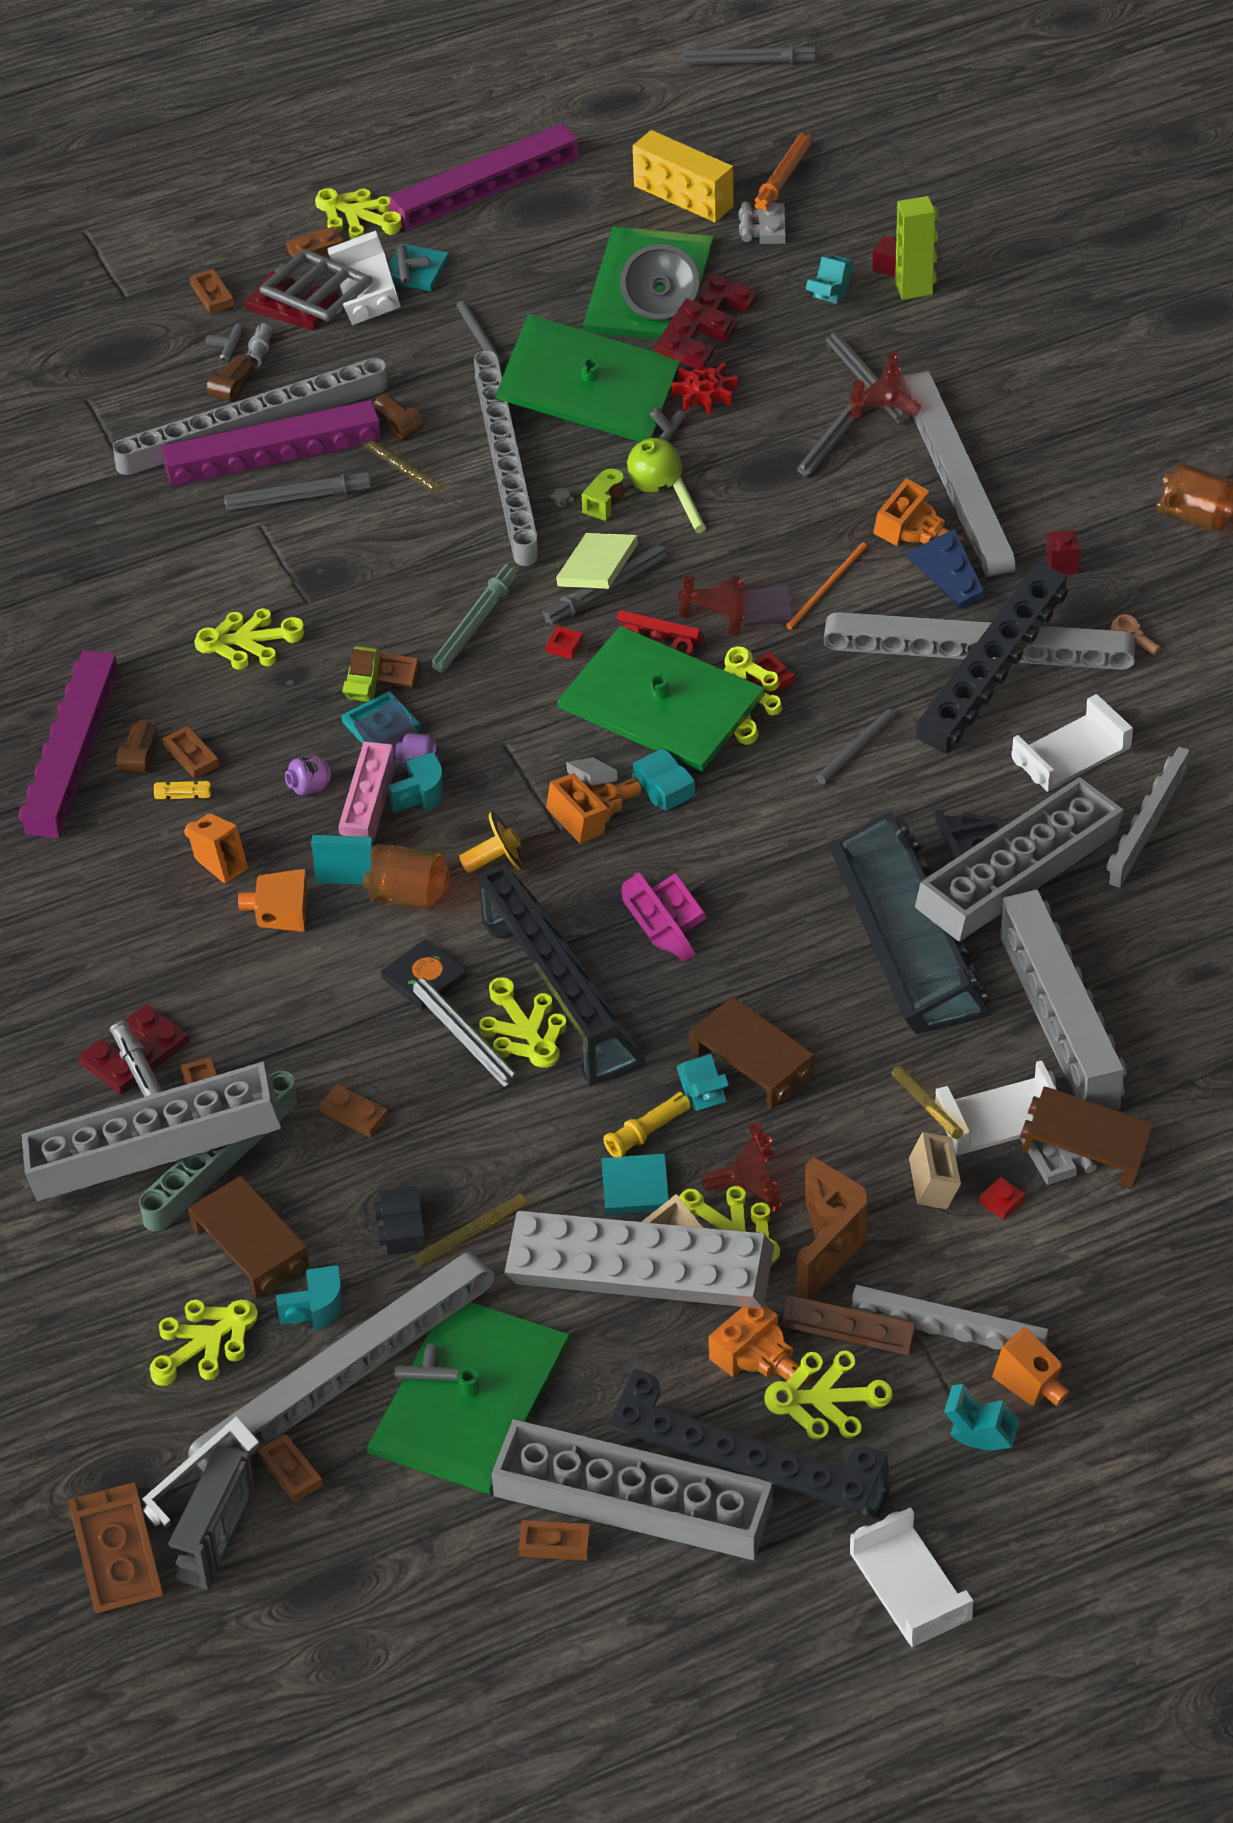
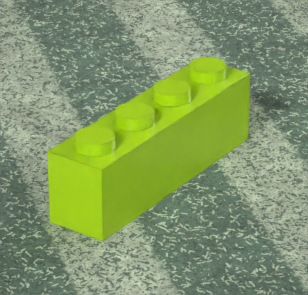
[895,196,939,300]

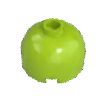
[627,438,683,493]

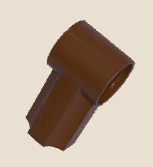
[207,354,254,403]
[373,393,424,440]
[117,720,158,774]

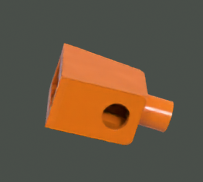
[184,814,248,884]
[238,869,308,932]
[992,1326,1070,1406]

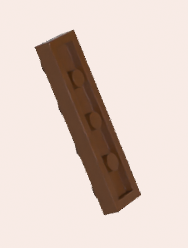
[781,1293,917,1355]

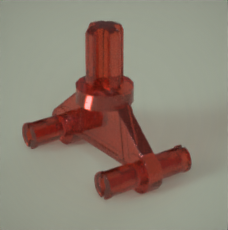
[849,353,921,418]
[678,575,746,636]
[702,1122,782,1211]

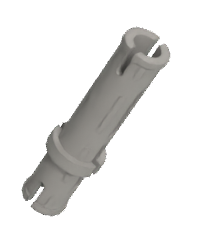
[110,1020,163,1097]

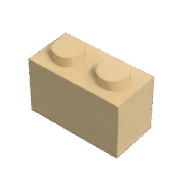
[909,1132,961,1209]

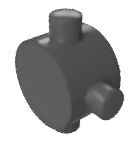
[550,488,574,508]

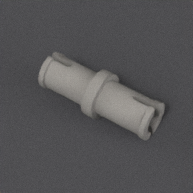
[246,323,273,368]

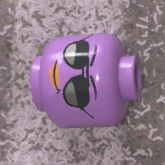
[285,755,331,795]

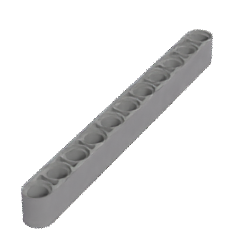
[474,351,538,566]
[113,358,388,475]
[901,371,1015,577]
[823,612,1136,670]
[188,1252,494,1472]

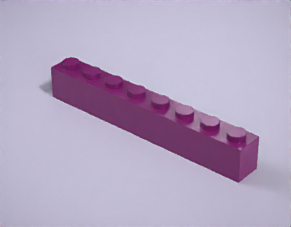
[389,123,579,231]
[161,400,381,487]
[19,650,119,838]

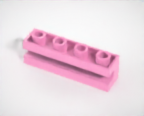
[338,742,395,842]

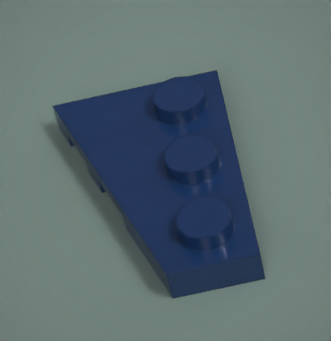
[905,529,986,609]

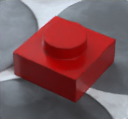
[546,626,583,659]
[980,1177,1025,1220]

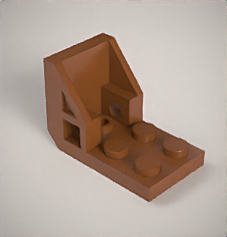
[796,1157,868,1298]
[68,1482,163,1614]

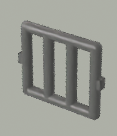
[260,249,373,321]

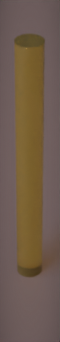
[360,440,440,493]
[892,1066,963,1139]
[413,1194,527,1266]

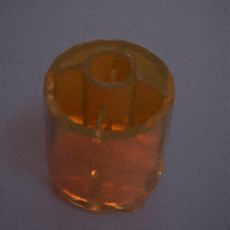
[1157,463,1233,533]
[363,843,450,911]

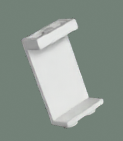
[328,231,401,325]
[1012,694,1133,792]
[935,1060,1057,1155]
[142,1417,259,1528]
[850,1507,973,1647]

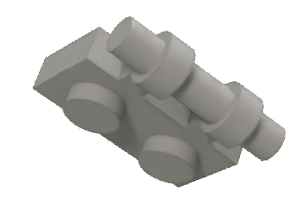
[739,202,785,244]
[1020,1138,1097,1185]

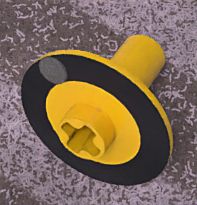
[459,812,525,873]

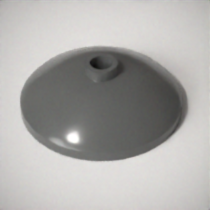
[620,244,699,321]

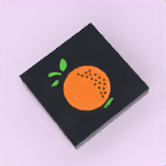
[380,939,467,1011]

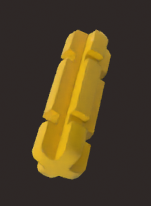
[154,781,211,800]

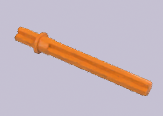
[755,133,811,211]

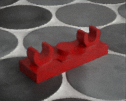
[617,610,705,656]

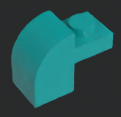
[806,254,855,304]
[388,752,444,813]
[676,1054,729,1111]
[276,1265,343,1331]
[944,1384,1020,1451]

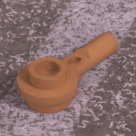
[1111,614,1161,656]

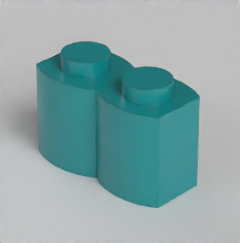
[632,749,695,811]

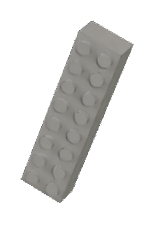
[915,777,1124,942]
[1001,890,1127,1111]
[21,1061,281,1202]
[505,1211,774,1309]
[492,1419,773,1560]

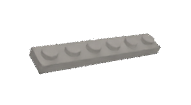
[1107,747,1190,888]
[852,1285,1048,1349]

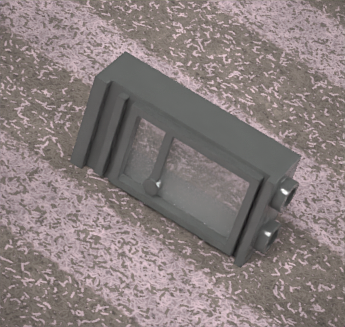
[169,1444,255,1590]

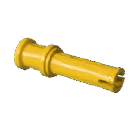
[603,1092,691,1157]

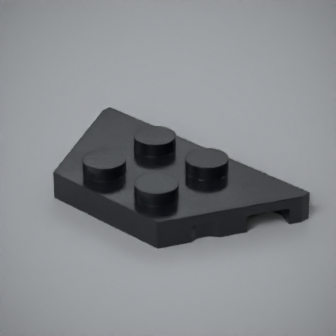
[935,809,1004,860]

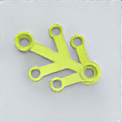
[315,188,402,240]
[195,608,304,670]
[724,646,782,745]
[479,977,567,1068]
[679,1186,780,1267]
[150,1300,258,1386]
[764,1351,892,1440]

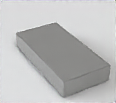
[566,757,618,786]

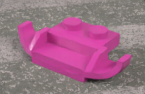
[622,872,707,962]

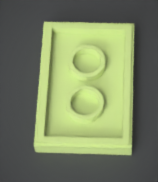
[556,533,638,589]

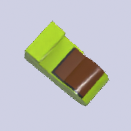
[582,469,624,521]
[342,646,380,702]

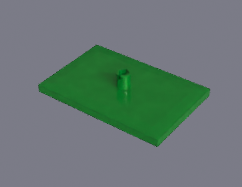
[583,226,714,340]
[496,314,680,442]
[557,626,765,772]
[367,1302,570,1495]

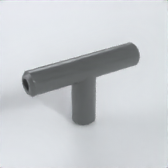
[396,245,430,284]
[206,323,244,363]
[650,408,686,442]
[395,1343,460,1381]

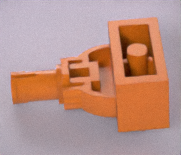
[873,478,965,546]
[546,773,641,844]
[709,1305,812,1390]

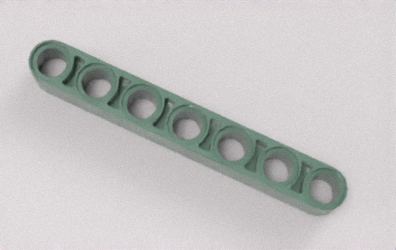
[139,1071,297,1231]

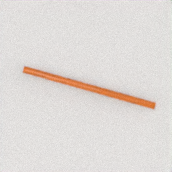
[786,543,867,630]

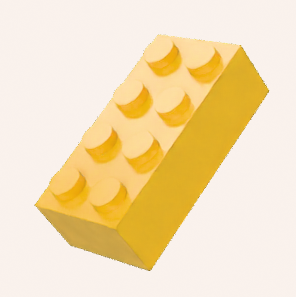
[633,130,733,223]

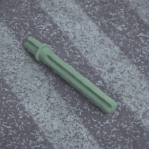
[432,564,518,673]

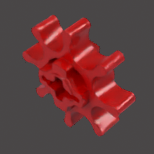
[671,363,738,414]

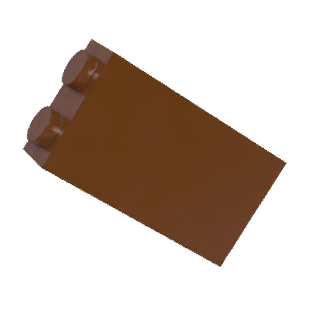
[689,997,814,1110]
[1020,1086,1153,1190]
[188,1176,309,1299]

